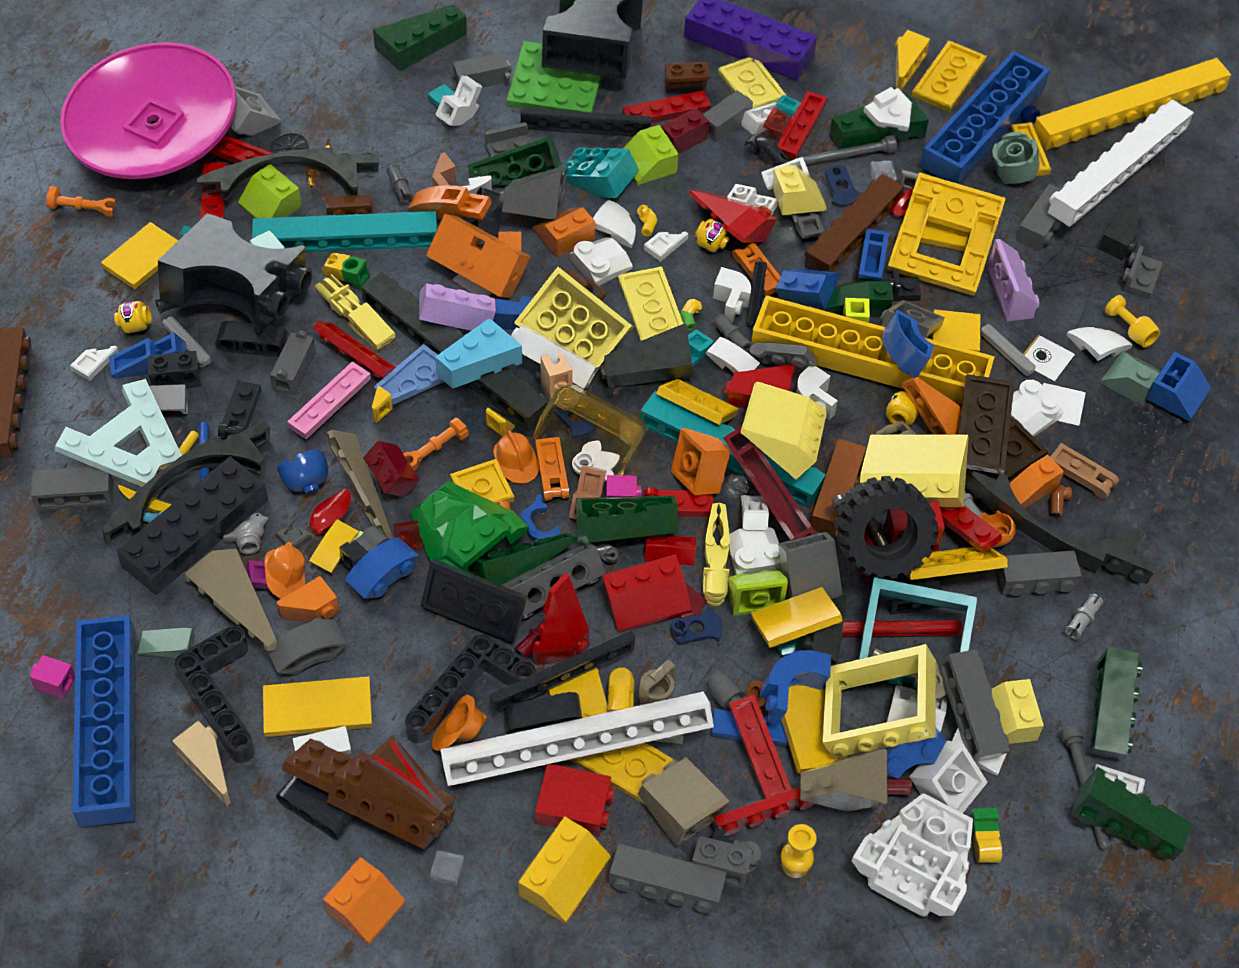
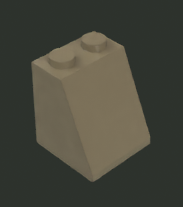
[800,749,887,812]
[638,757,729,847]

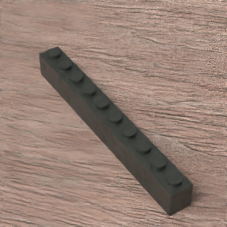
[361,272,549,432]

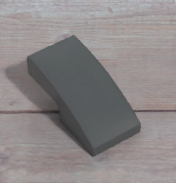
[789,212,824,239]

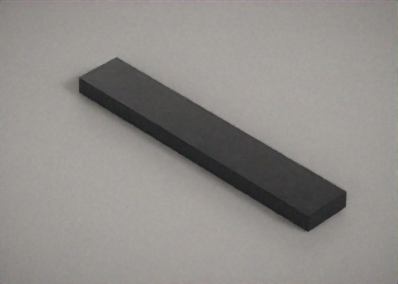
[520,108,651,136]
[489,630,635,714]

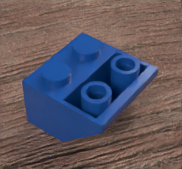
[1147,352,1211,421]

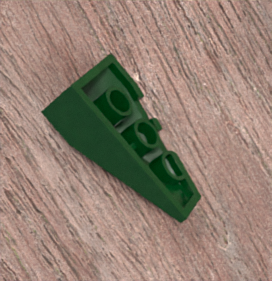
[467,136,562,185]
[825,279,893,317]
[470,532,577,585]

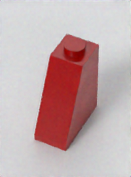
[725,365,795,409]

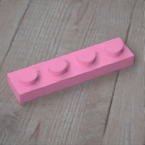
[287,362,371,439]

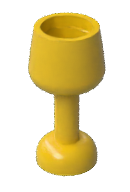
[1105,295,1161,348]
[781,824,816,878]

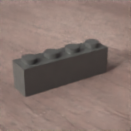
[938,649,1010,763]
[609,843,727,913]

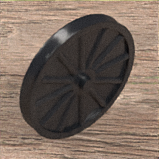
[269,132,309,154]

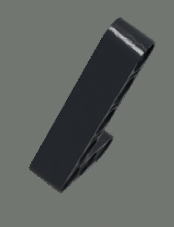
[174,626,255,763]
[405,634,536,743]

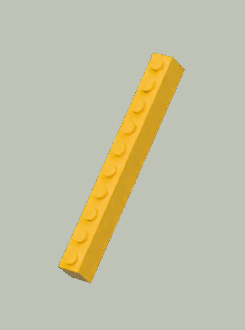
[1034,58,1231,150]

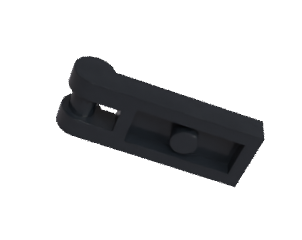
[218,381,262,438]

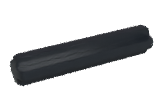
[747,261,767,327]

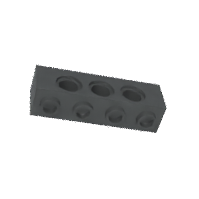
[502,543,606,619]

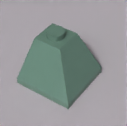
[1100,351,1161,405]

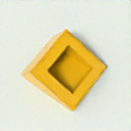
[372,386,393,423]
[486,408,515,436]

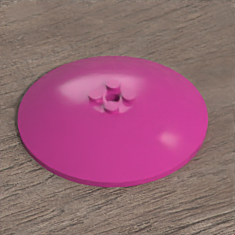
[61,43,237,179]

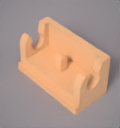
[541,353,573,405]

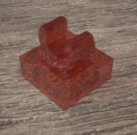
[763,107,792,137]
[393,520,421,548]

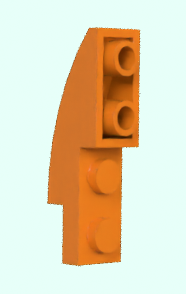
[407,185,492,220]

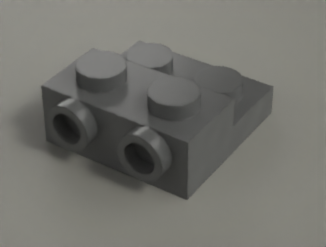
[880,300,945,337]

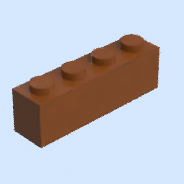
[811,439,866,537]

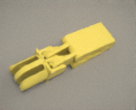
[314,274,396,352]
[702,503,730,607]

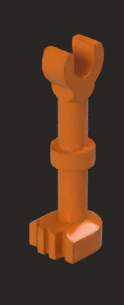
[46,186,116,217]
[403,417,469,471]

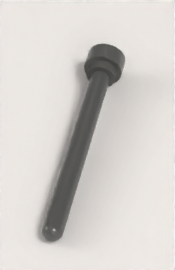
[796,135,897,165]
[1060,726,1110,850]

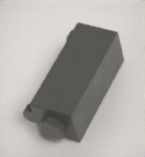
[453,52,512,88]
[703,90,753,142]
[270,330,316,395]

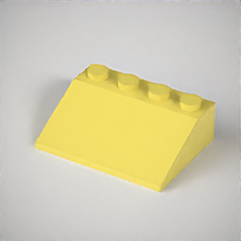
[514,267,634,371]
[741,382,827,479]
[860,435,969,507]

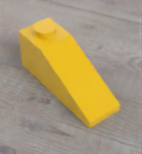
[895,30,930,91]

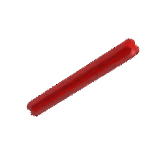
[842,620,962,637]

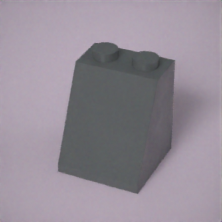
[500,166,568,220]

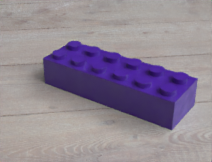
[684,0,817,80]

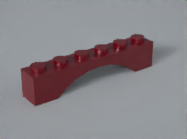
[723,425,816,540]

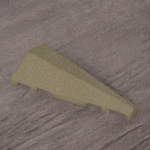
[327,430,393,539]
[185,549,277,651]

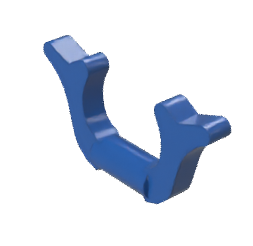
[521,494,560,541]

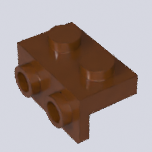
[664,62,710,89]

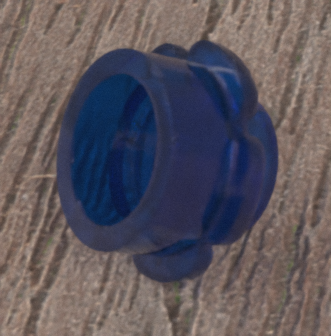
[1020,105,1040,125]

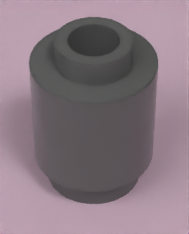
[706,671,744,710]

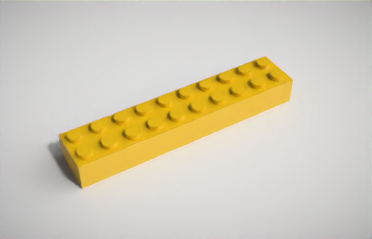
[751,296,995,405]

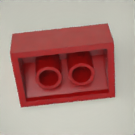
[602,554,692,633]

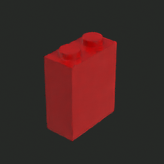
[535,764,615,837]

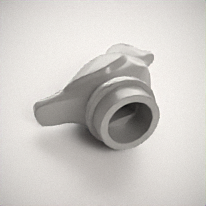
[223,513,268,554]

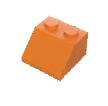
[533,207,595,258]
[671,428,730,495]
[323,857,406,945]

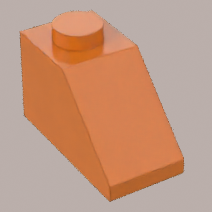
[276,576,339,623]

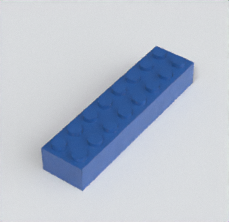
[920,51,1050,184]
[73,615,135,827]

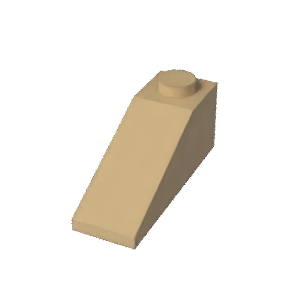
[172,721,231,807]

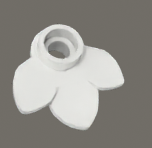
[572,440,620,482]

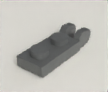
[749,342,817,367]

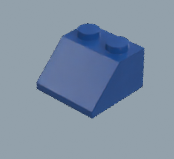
[776,268,840,311]

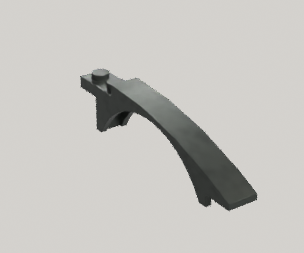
[197,147,379,200]
[102,420,270,545]
[967,471,1157,584]

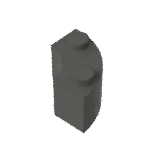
[268,618,347,675]

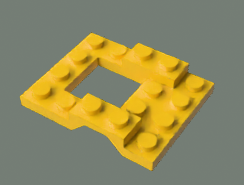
[887,173,1006,296]

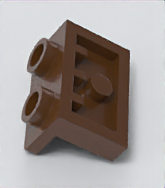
[326,194,373,216]

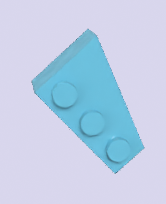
[435,318,522,388]

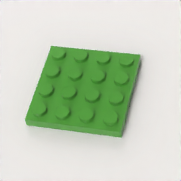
[507,41,602,112]

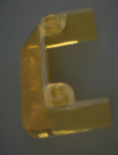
[533,384,648,475]

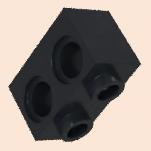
[148,351,202,388]

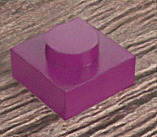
[246,560,269,589]

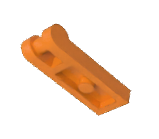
[732,243,781,296]
[535,437,569,501]

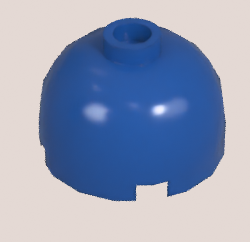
[277,449,329,495]

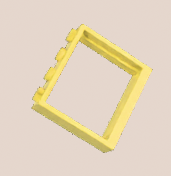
[823,644,936,758]

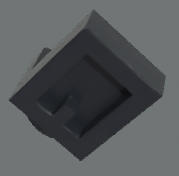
[888,270,921,301]

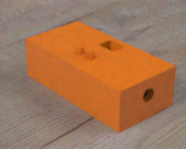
[426,214,531,298]

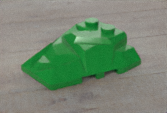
[410,481,530,573]

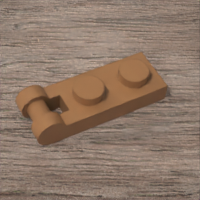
[1051,443,1119,499]

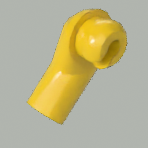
[637,205,658,237]

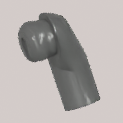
[595,543,619,563]

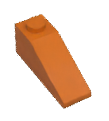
[901,377,961,435]
[990,455,1064,513]

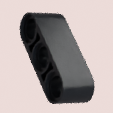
[471,187,502,245]
[215,321,288,357]
[504,692,582,735]
[276,775,356,840]

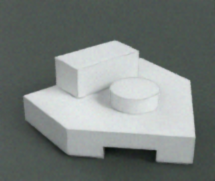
[863,87,911,131]

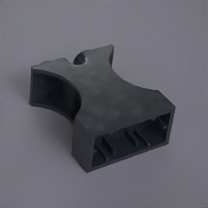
[541,0,643,79]
[158,213,312,333]

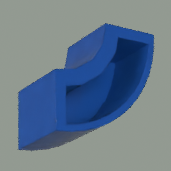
[883,310,934,377]
[345,537,419,599]
[870,726,947,779]

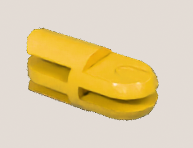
[608,667,634,712]

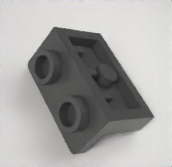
[485,123,531,157]
[1122,246,1163,300]
[692,836,753,888]

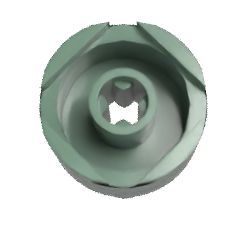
[993,132,1040,184]

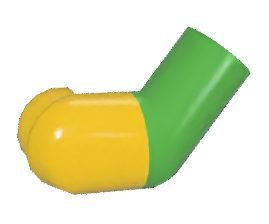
[680,299,702,331]

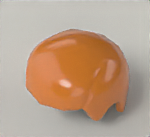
[979,511,1016,547]

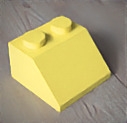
[773,165,826,215]
[992,679,1044,744]

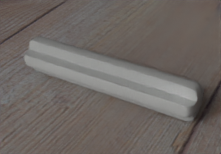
[163,316,211,367]
[980,324,1036,376]

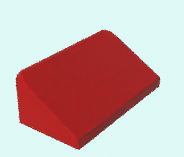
[645,535,696,565]

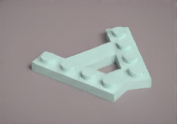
[55,379,182,487]

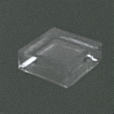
[430,851,464,885]

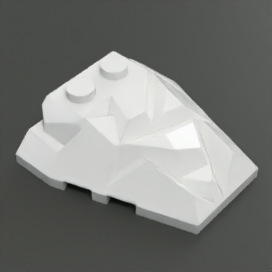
[852,793,973,916]

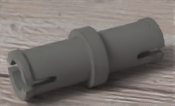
[386,164,414,204]
[713,314,752,353]

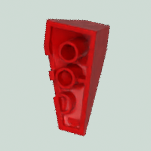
[688,190,777,242]
[533,573,590,665]

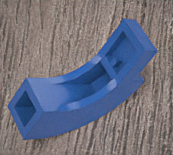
[759,650,831,724]

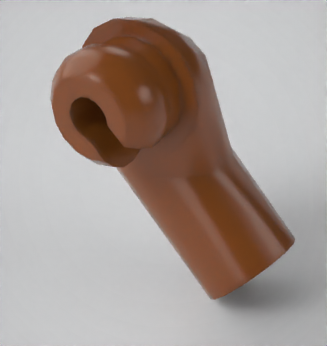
[1050,485,1072,516]

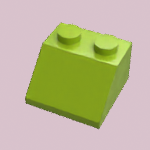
[623,125,678,185]
[238,164,302,219]
[728,570,788,616]

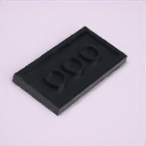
[421,559,528,643]

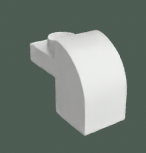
[436,76,482,126]
[713,267,751,323]
[796,366,838,420]

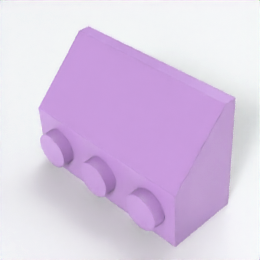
[987,239,1039,322]
[419,283,496,331]

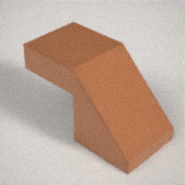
[432,152,457,187]
[569,465,607,519]

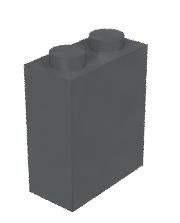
[778,532,842,601]

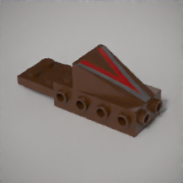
[282,736,456,849]

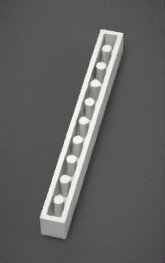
[1048,100,1194,227]
[441,692,714,786]

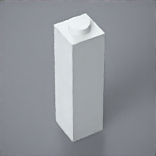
[511,326,599,389]

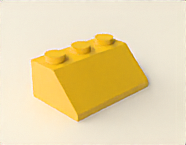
[518,817,611,924]

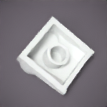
[569,237,633,288]
[1010,380,1064,437]
[729,527,783,575]

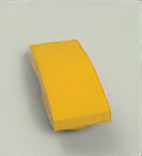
[309,519,359,574]

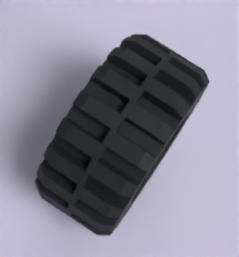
[834,476,938,580]

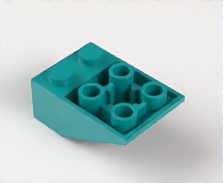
[562,147,639,198]

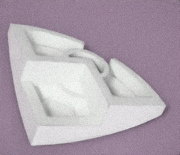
[593,200,636,248]
[1066,327,1132,360]

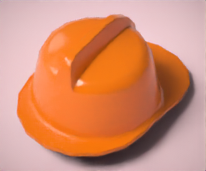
[493,430,539,484]
[264,542,305,599]
[432,695,486,751]

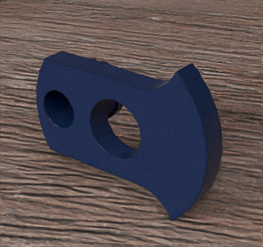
[824,165,860,207]
[553,393,599,439]
[671,607,722,645]

